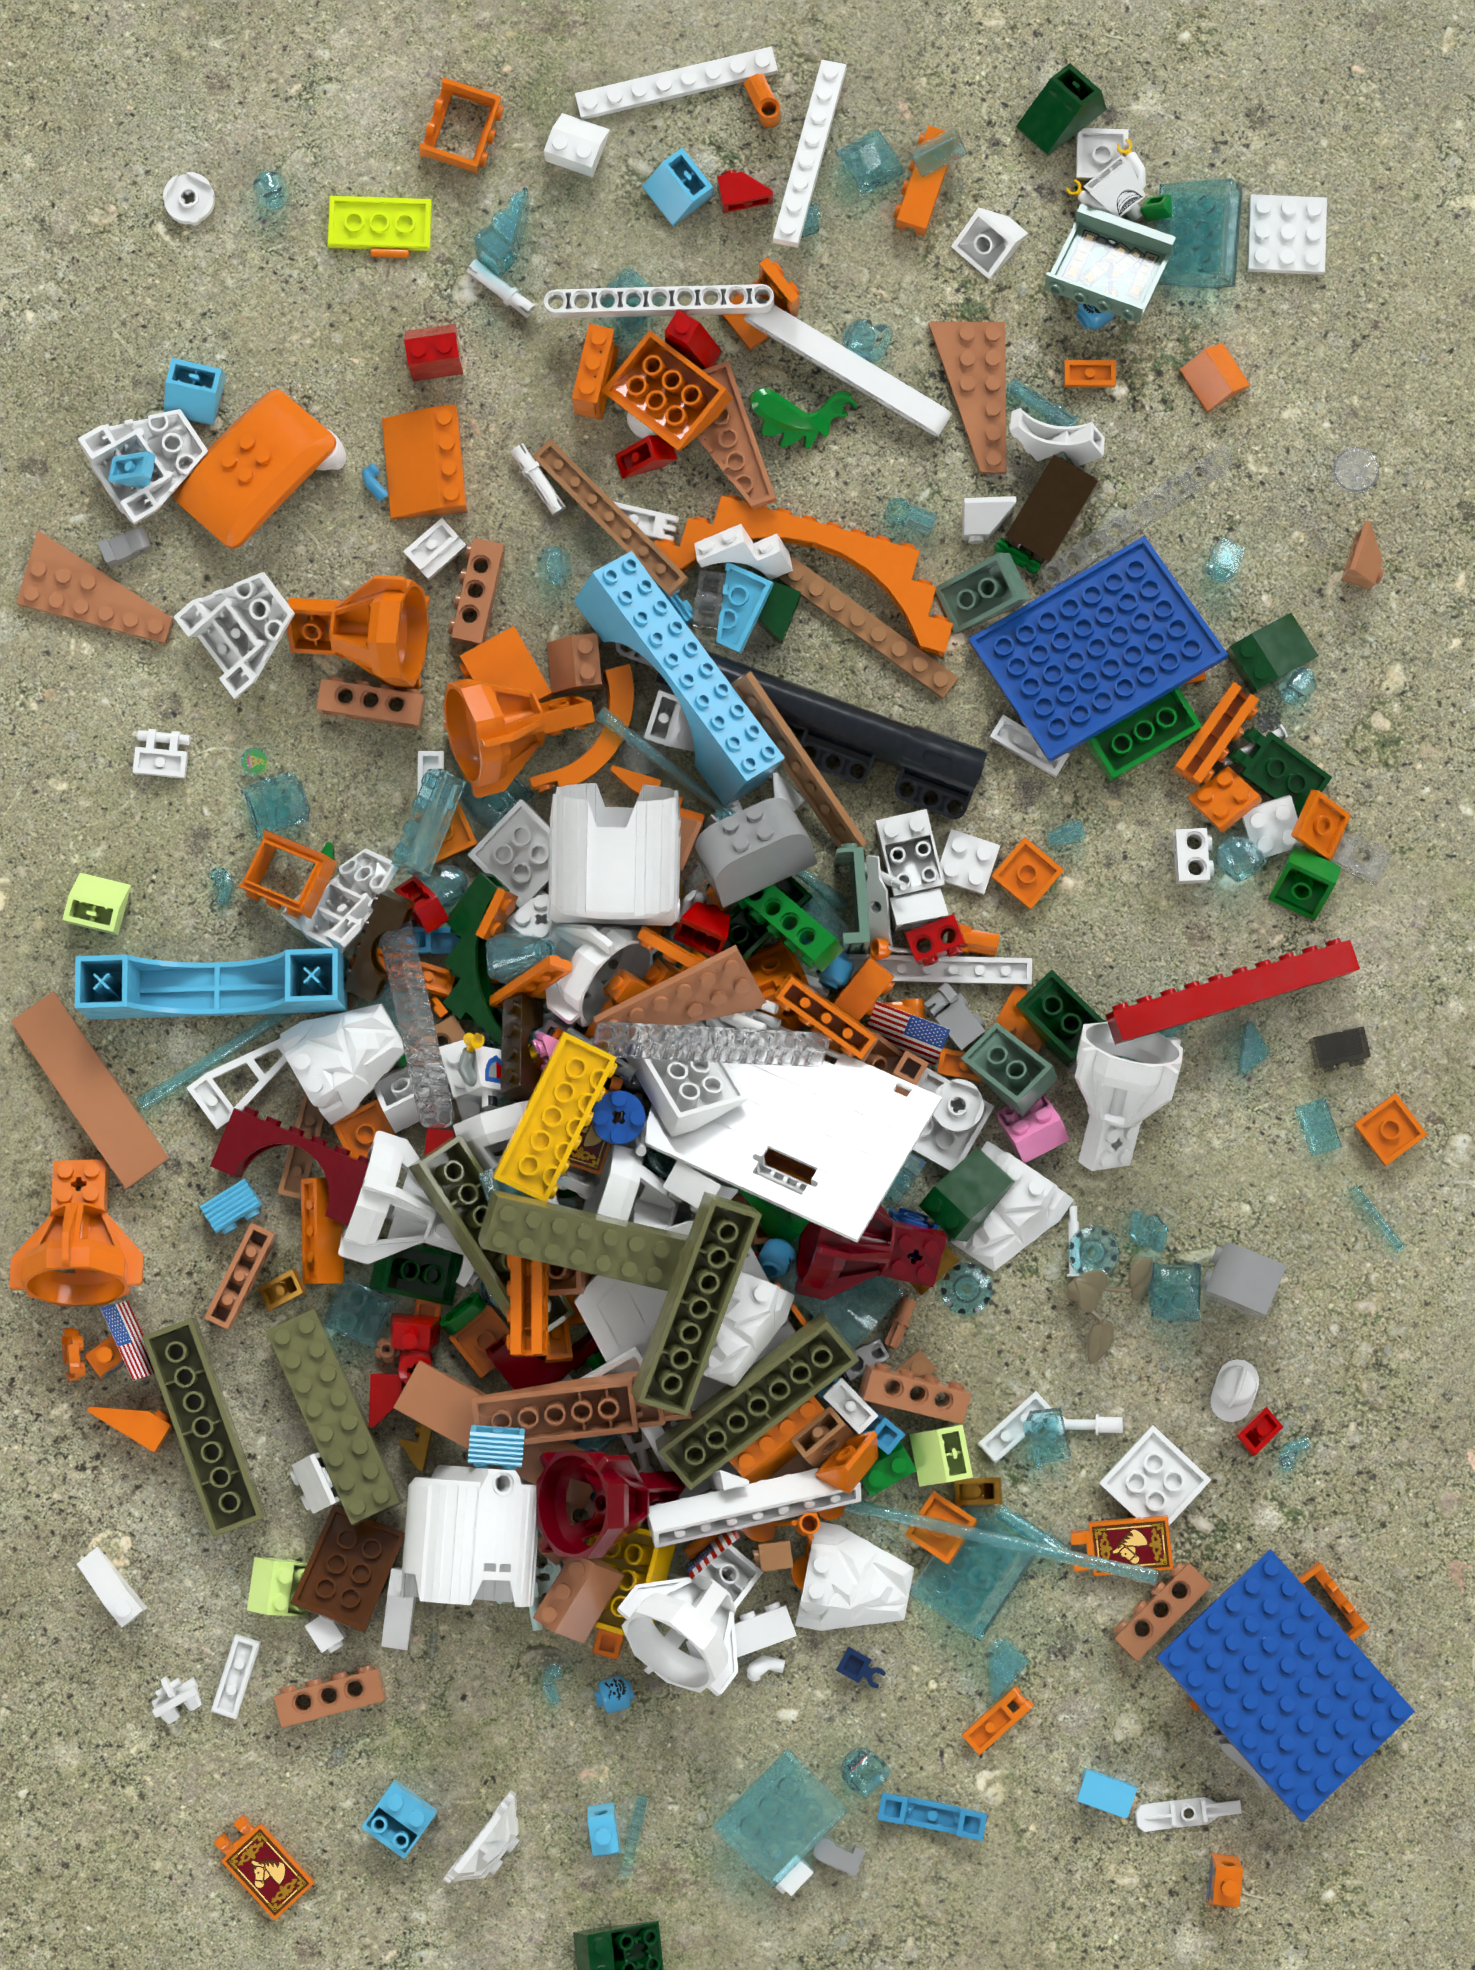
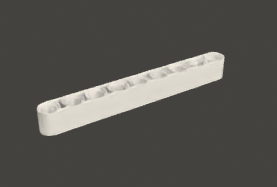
[544,284,774,319]
[744,296,952,437]

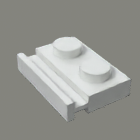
[403,518,467,581]

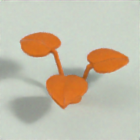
[739,1505,848,1591]

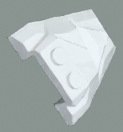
[78,409,208,525]
[174,572,295,699]
[281,848,399,954]
[280,1004,407,1125]
[950,1141,1074,1272]
[703,1272,795,1387]
[795,1521,914,1631]
[443,1790,520,1883]

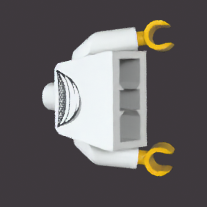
[1066,139,1146,221]

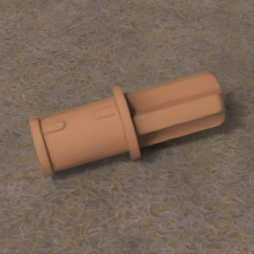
[884,1296,917,1349]

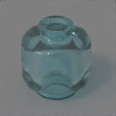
[252,170,289,210]
[536,546,572,584]
[1278,667,1317,706]

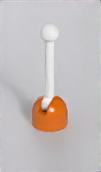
[870,938,930,959]

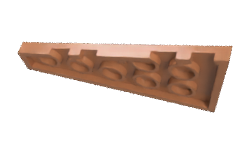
[696,360,777,510]
[16,530,173,645]
[593,945,767,1041]

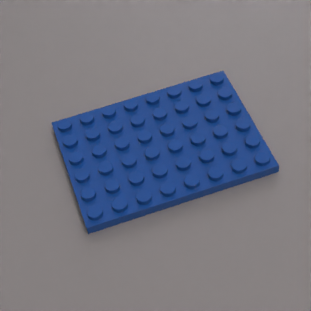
[968,535,1228,763]
[1155,1549,1415,1822]

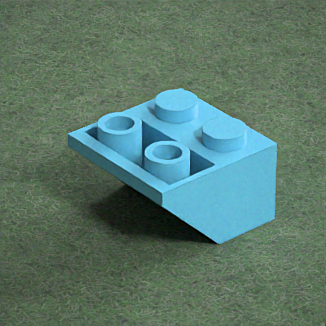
[642,148,713,227]
[164,358,226,426]
[361,1779,438,1859]

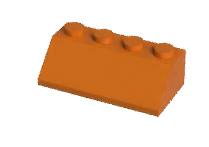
[729,1396,826,1484]

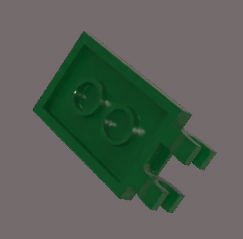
[1227,727,1332,818]

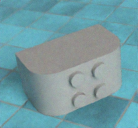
[695,798,818,908]
[1200,1242,1287,1321]

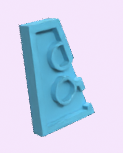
[716,562,774,654]

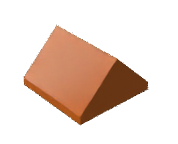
[1179,343,1250,413]
[815,1431,878,1494]

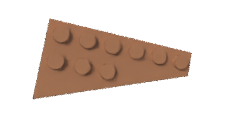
[928,322,1006,474]

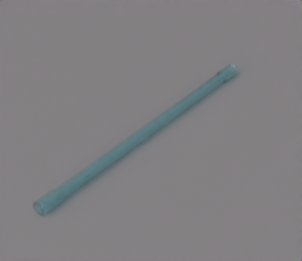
[595,707,849,912]
[137,929,405,1111]
[844,1499,1159,1586]

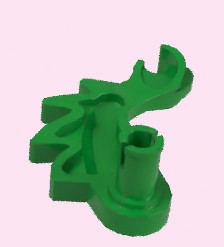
[749,388,857,449]

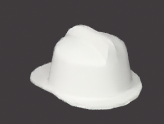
[1210,1359,1259,1422]

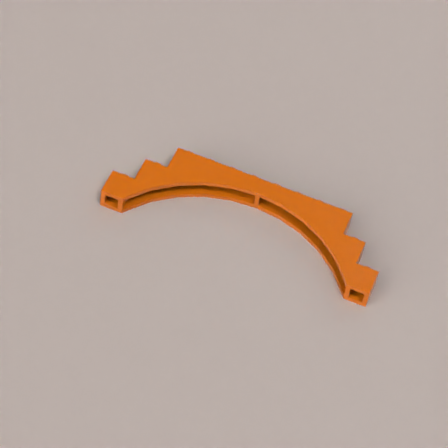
[654,494,953,657]

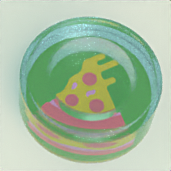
[241,748,268,775]

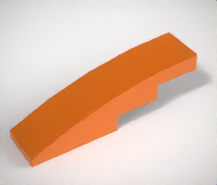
[611,765,705,825]

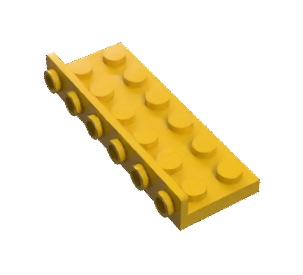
[492,1031,617,1202]

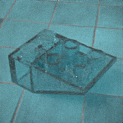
[474,187,531,278]

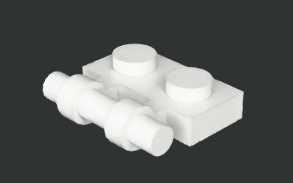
[133,729,191,779]

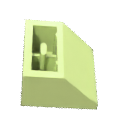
[62,873,131,935]
[909,1424,973,1487]
[247,1557,309,1617]

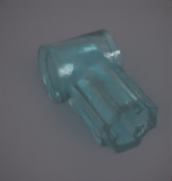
[885,497,937,536]

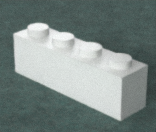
[686,1601,797,1660]

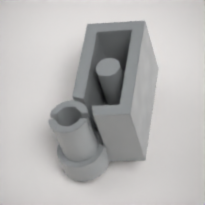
[923,982,986,1051]

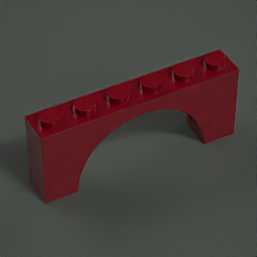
[210,1106,370,1226]
[485,1274,600,1390]

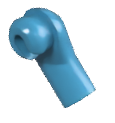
[362,464,389,502]

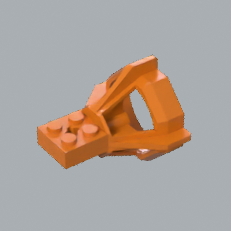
[287,575,430,690]
[443,679,595,798]
[9,1159,144,1307]

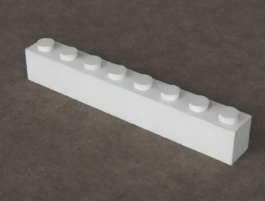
[647,1468,861,1548]

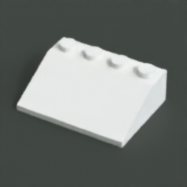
[625,1021,748,1137]

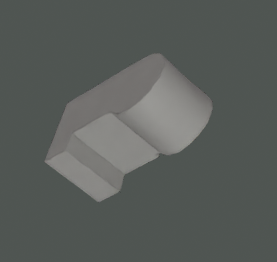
[97,528,152,569]
[842,1339,890,1382]
[813,1836,866,1876]

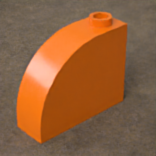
[459,626,553,703]

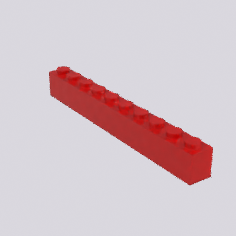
[1105,938,1360,1045]

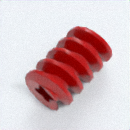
[398,1350,432,1384]

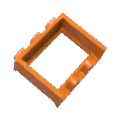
[419,77,505,175]
[572,324,619,420]
[238,829,338,919]
[1297,1561,1370,1641]

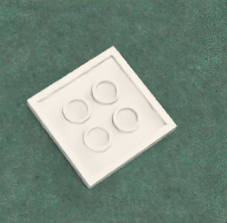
[1247,194,1327,275]
[468,799,550,908]
[913,1067,994,1171]
[1099,1425,1211,1525]

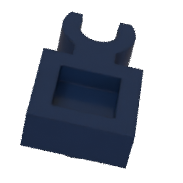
[835,1646,886,1688]

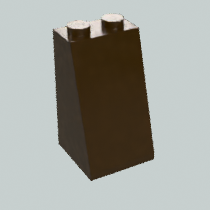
[1006,455,1100,563]

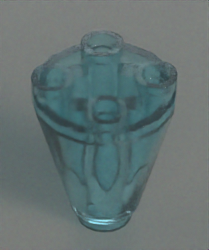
[486,932,556,984]

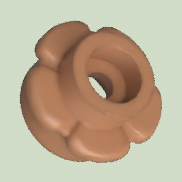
[375,1337,401,1363]

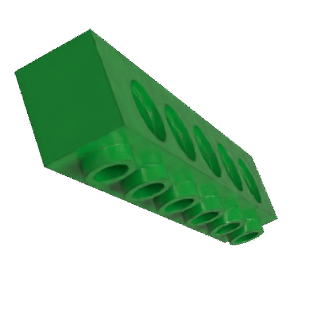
[735,884,844,972]

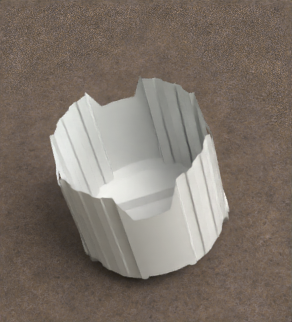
[547,783,681,926]
[400,1465,539,1607]

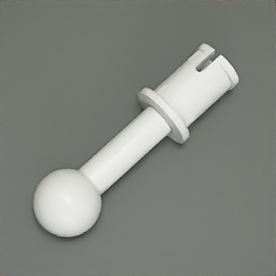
[1046,1414,1123,1435]

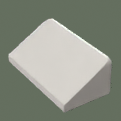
[708,1470,749,1491]

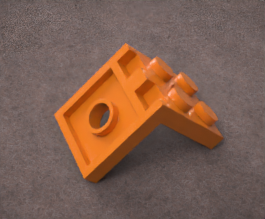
[721,257,800,351]
[745,940,809,1031]

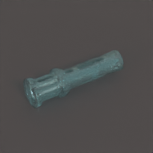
[1006,377,1080,427]
[994,1504,1072,1565]

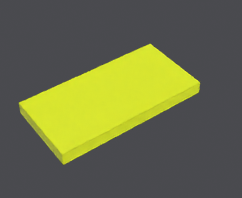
[328,196,432,251]

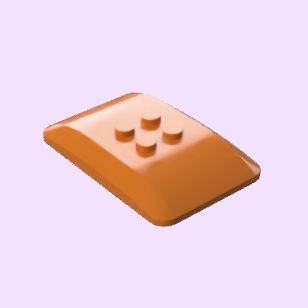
[173,390,337,549]

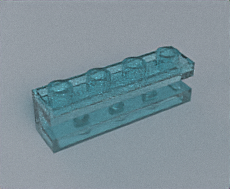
[391,769,466,877]

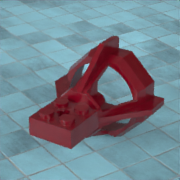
[795,1204,947,1300]
[536,1450,686,1559]

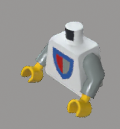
[457,1033,537,1110]

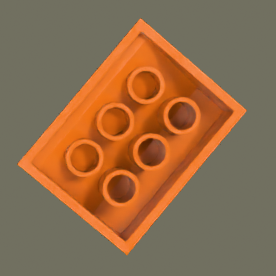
[602,330,734,452]
[382,405,468,520]

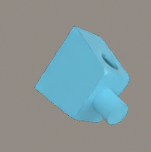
[587,1802,622,1857]

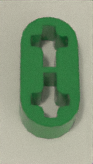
[440,1292,487,1335]

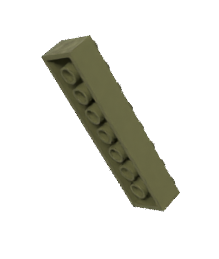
[408,1135,576,1333]
[478,1189,688,1291]
[631,1192,762,1416]
[266,1309,404,1525]
[655,1312,859,1490]
[142,1318,267,1537]

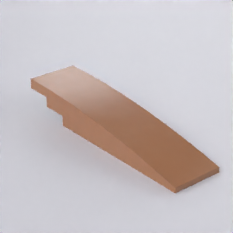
[11,991,170,1189]
[393,1360,594,1510]
[471,1370,692,1445]

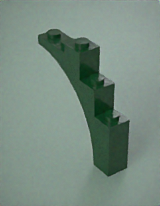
[443,872,510,1046]

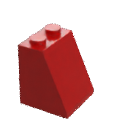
[404,323,464,382]

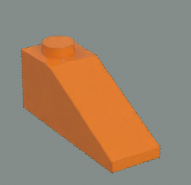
[87,1406,174,1452]

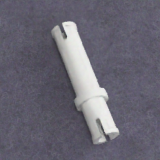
[467,259,536,318]
[510,443,566,516]

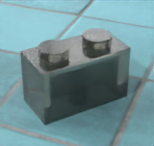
[1309,1026,1371,1073]

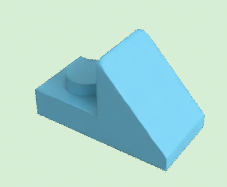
[108,451,156,489]

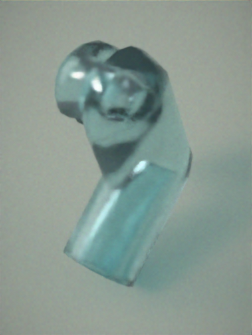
[1278,1436,1311,1471]
[542,1664,562,1706]

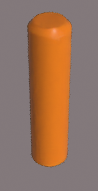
[370,248,409,258]

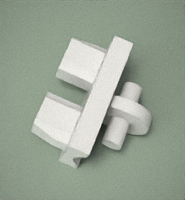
[152,1676,201,1724]

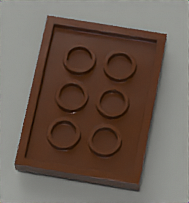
[290,1505,405,1634]

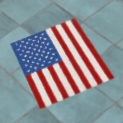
[866,1001,951,1065]
[100,1301,155,1381]
[684,1530,740,1579]

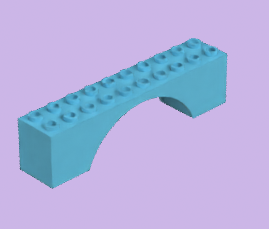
[573,551,785,807]
[75,948,348,1020]

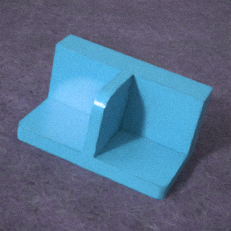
[1077,1767,1138,1818]

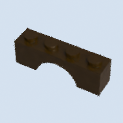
[344,890,416,1002]
[500,992,544,1102]

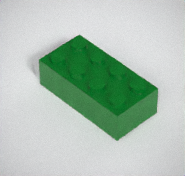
[1085,687,1202,783]

